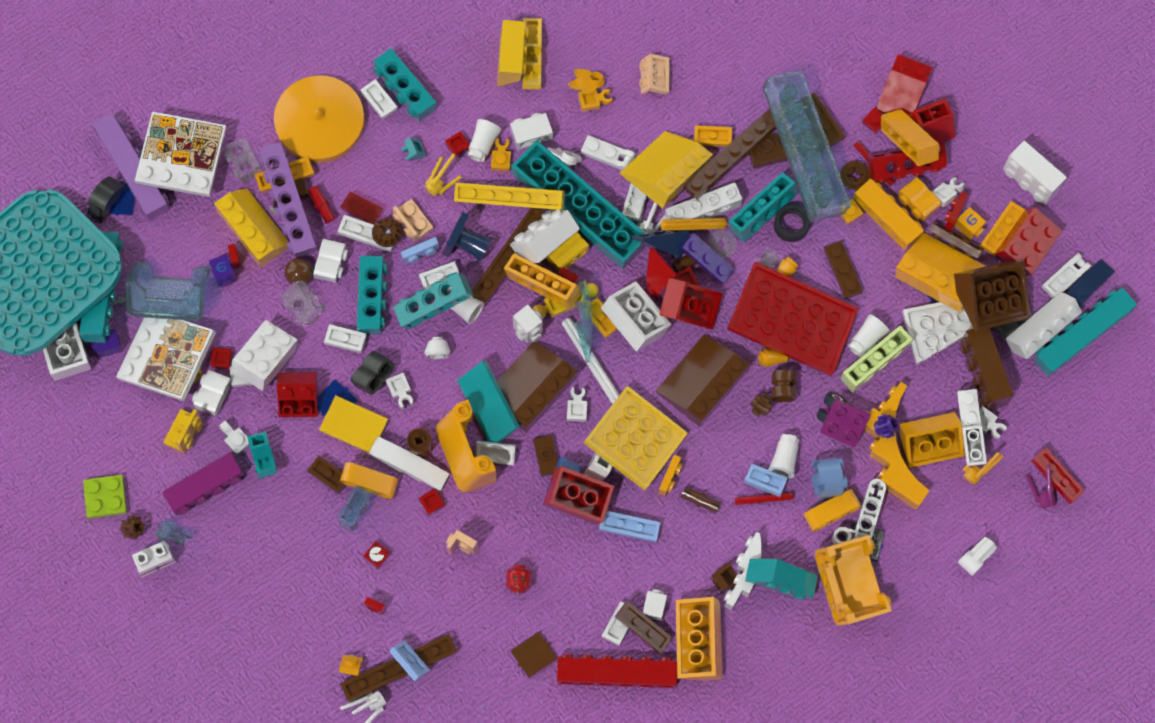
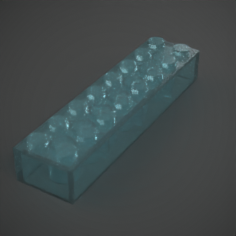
[762,70,851,222]

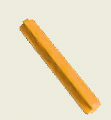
[660,218,727,231]

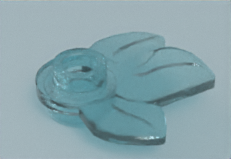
[156,520,193,545]

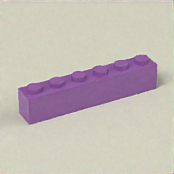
[92,113,169,221]

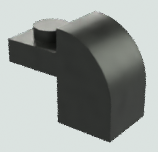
[87,176,124,223]

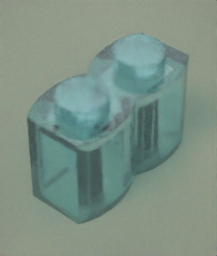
[338,487,371,532]

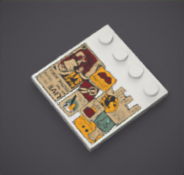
[135,112,227,197]
[116,309,216,401]

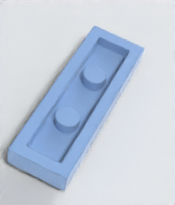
[599,511,660,543]

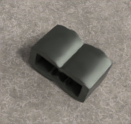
[350,351,395,395]

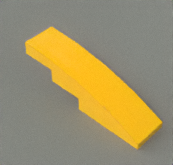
[522,18,542,89]

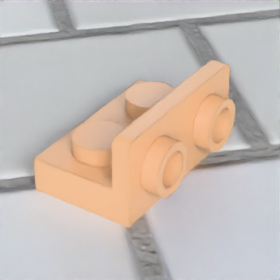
[639,54,669,95]
[392,199,434,242]
[446,530,479,555]

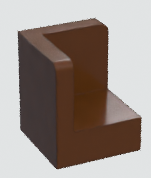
[710,562,737,594]

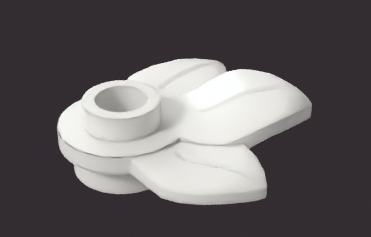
[548,147,582,167]

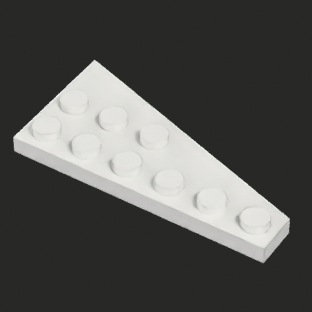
[902,302,973,365]

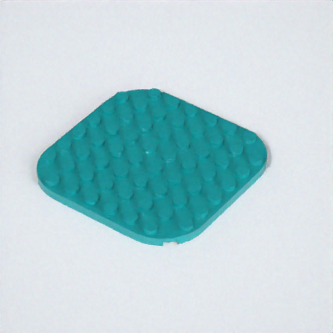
[0,189,122,356]

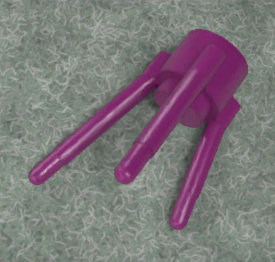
[1026,466,1056,508]

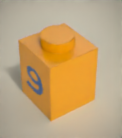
[954,207,986,240]

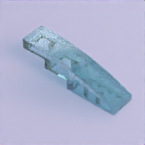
[575,281,593,363]

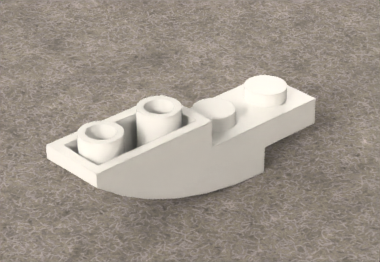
[957,389,987,466]
[724,532,761,610]

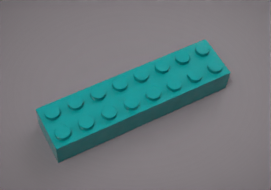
[511,140,646,270]

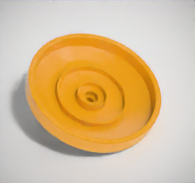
[274,75,364,163]

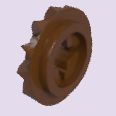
[840,161,870,191]
[372,218,402,247]

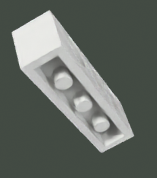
[665,183,742,219]

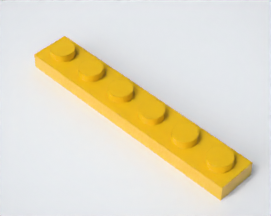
[454,183,565,210]

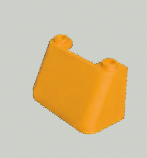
[436,400,497,492]
[815,535,892,626]

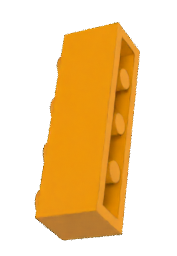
[881,109,940,166]
[853,178,924,251]

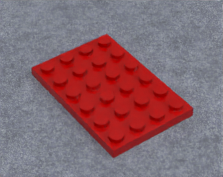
[726,262,859,376]

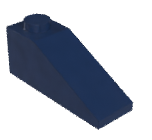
[632,230,689,258]
[1067,259,1115,308]

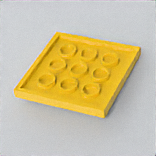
[583,386,688,491]

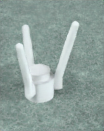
[637,203,666,233]
[340,691,386,723]

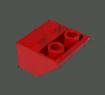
[909,98,955,143]
[277,372,318,417]

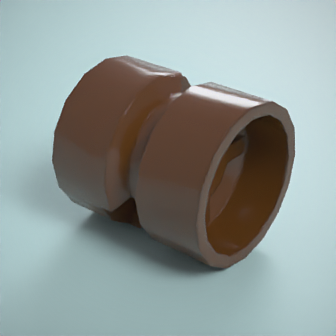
[771,370,796,402]
[406,428,432,459]

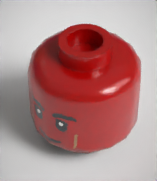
[506,565,532,593]

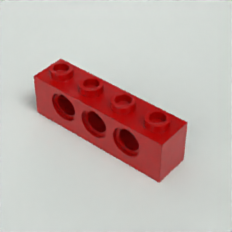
[868,142,947,182]

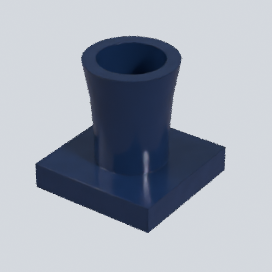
[442,212,492,261]

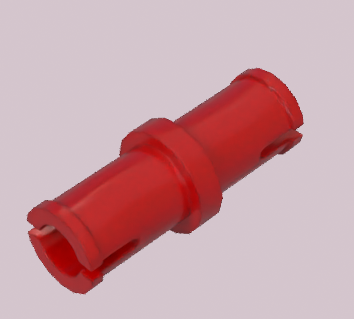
[308,185,336,224]

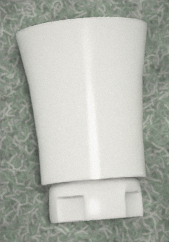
[467,119,501,163]
[447,287,484,325]
[848,314,889,358]
[768,434,799,479]

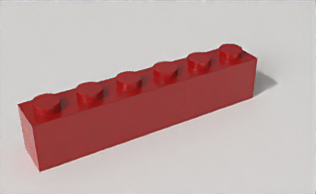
[557,654,677,688]

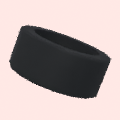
[774,204,810,242]

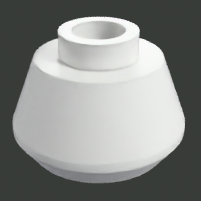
[424,337,451,359]

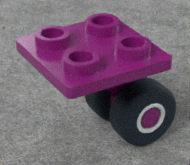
[817,392,870,447]

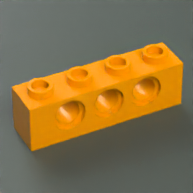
[504,253,581,310]

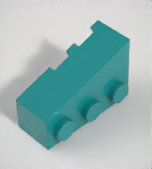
[745,559,818,601]

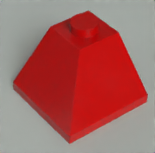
[645,247,677,301]

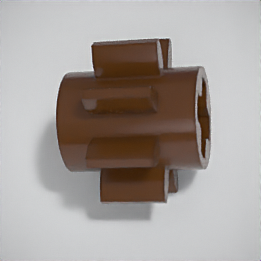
[750,393,774,417]
[120,515,145,540]

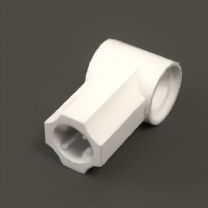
[958,537,997,576]

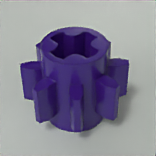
[874,414,898,439]

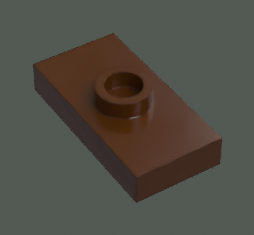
[533,435,558,477]

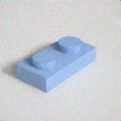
[401,237,439,264]
[744,464,788,497]
[389,640,430,681]

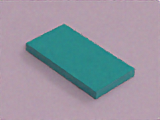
[457,360,520,443]

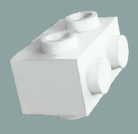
[513,305,543,344]

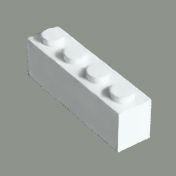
[1006,292,1082,360]

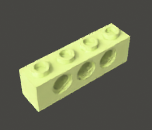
[840,326,913,393]

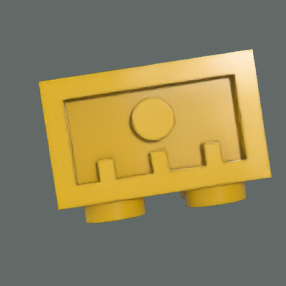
[163,409,203,454]

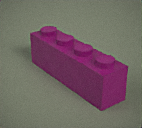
[162,453,244,516]

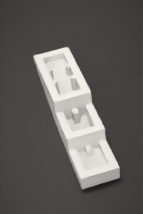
[368,437,449,491]

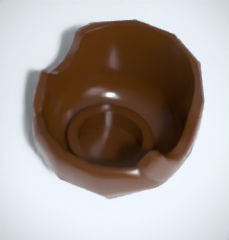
[285,258,314,287]

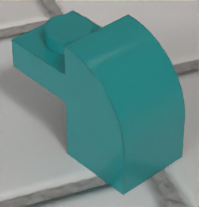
[247,431,277,479]

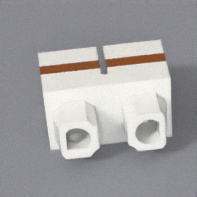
[132,541,176,578]

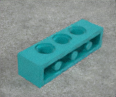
[373,48,437,122]
[728,172,798,243]
[357,256,387,335]
[393,272,474,330]

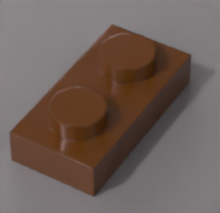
[307,456,346,494]

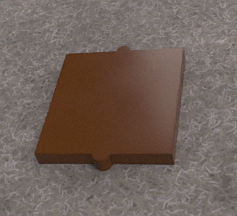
[510,632,557,678]

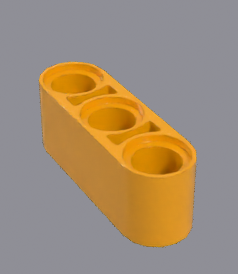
[340,462,398,499]
[803,489,862,532]

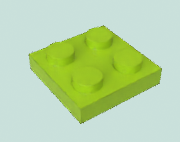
[83,475,127,519]

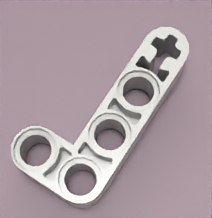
[832,479,886,545]

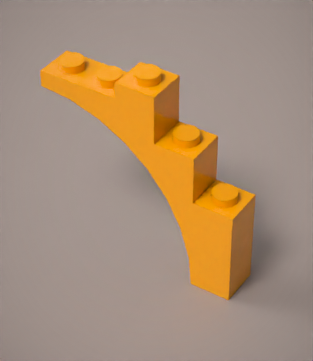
[864,382,930,510]

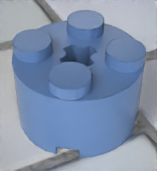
[811,457,848,499]

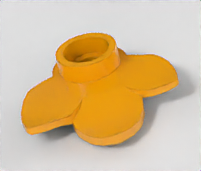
[568,69,605,94]

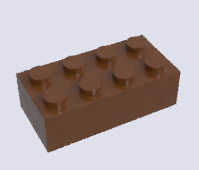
[959,328,1014,411]

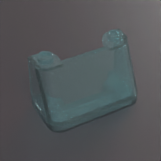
[126,262,210,321]

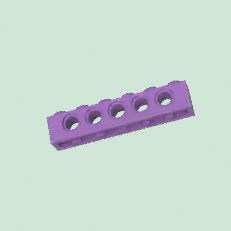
[257,142,317,258]

